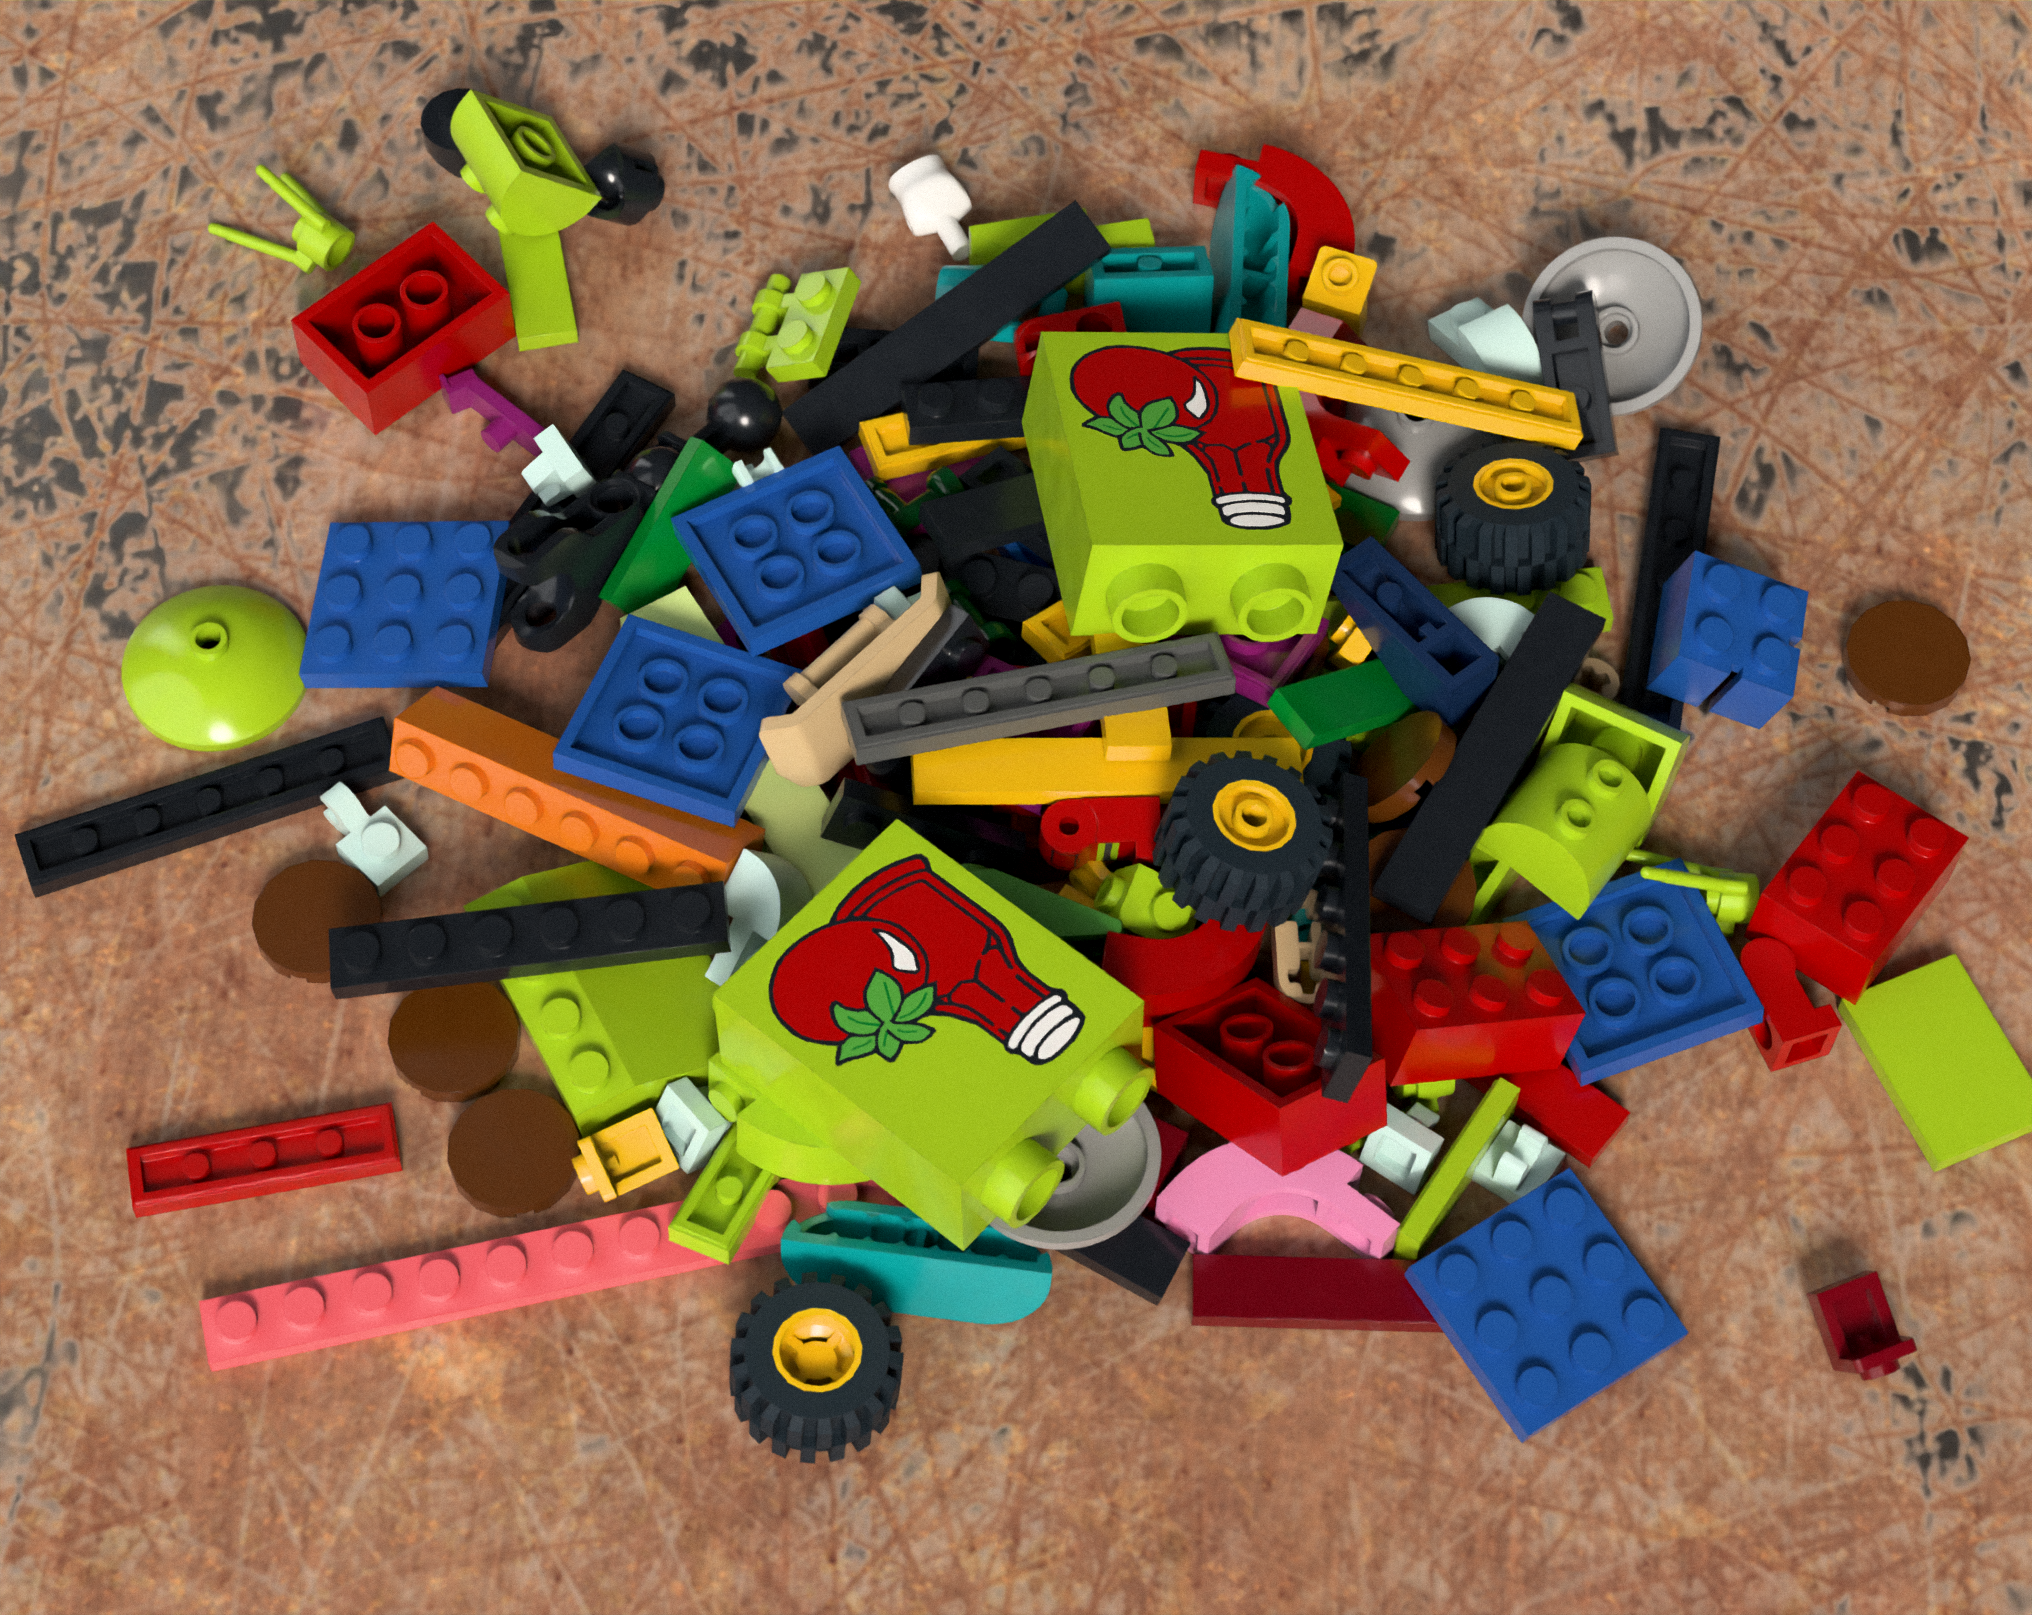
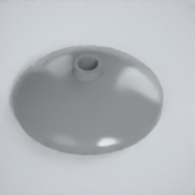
[1522,237,1703,417]
[1343,401,1502,521]
[989,1102,1161,1250]

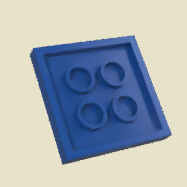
[671,445,922,658]
[299,520,511,688]
[553,614,803,828]
[1502,857,1764,1086]
[1404,1167,1689,1443]

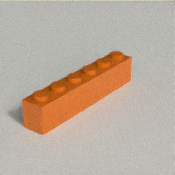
[389,686,765,889]

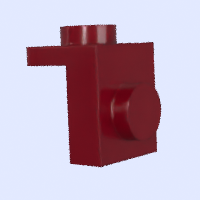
[1806,1270,1917,1380]

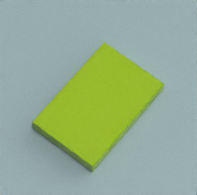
[1838,954,2032,1172]

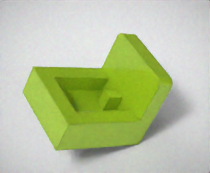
[1094,863,1197,939]

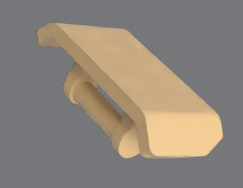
[759,571,953,787]

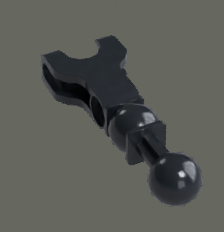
[493,376,783,653]

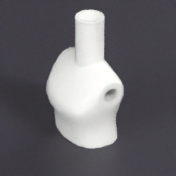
[889,155,972,261]

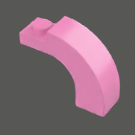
[1154,1142,1400,1259]

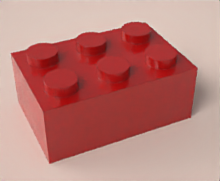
[291,221,516,436]
[1744,770,1969,1005]
[1370,920,1586,1086]
[1153,977,1387,1177]

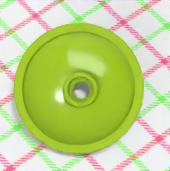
[121,585,307,752]

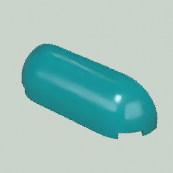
[1209,165,1290,333]
[781,1201,1052,1324]

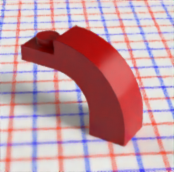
[1193,143,1355,305]
[1288,308,1411,487]
[1099,918,1267,1027]

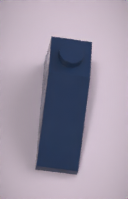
[1331,536,1500,729]

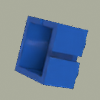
[1646,550,1808,730]

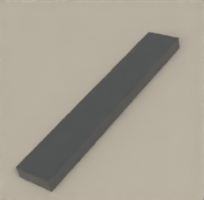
[841,632,1236,765]

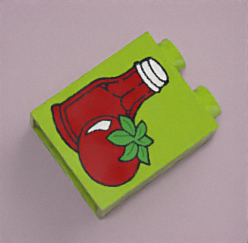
[1022,332,1344,643]
[713,819,1154,1251]

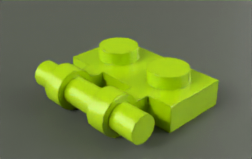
[733,267,861,383]

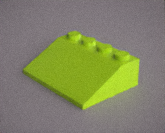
[463,860,720,1138]

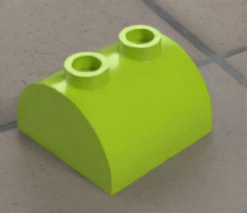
[450,89,602,236]
[1534,682,1690,849]
[1479,743,1651,920]

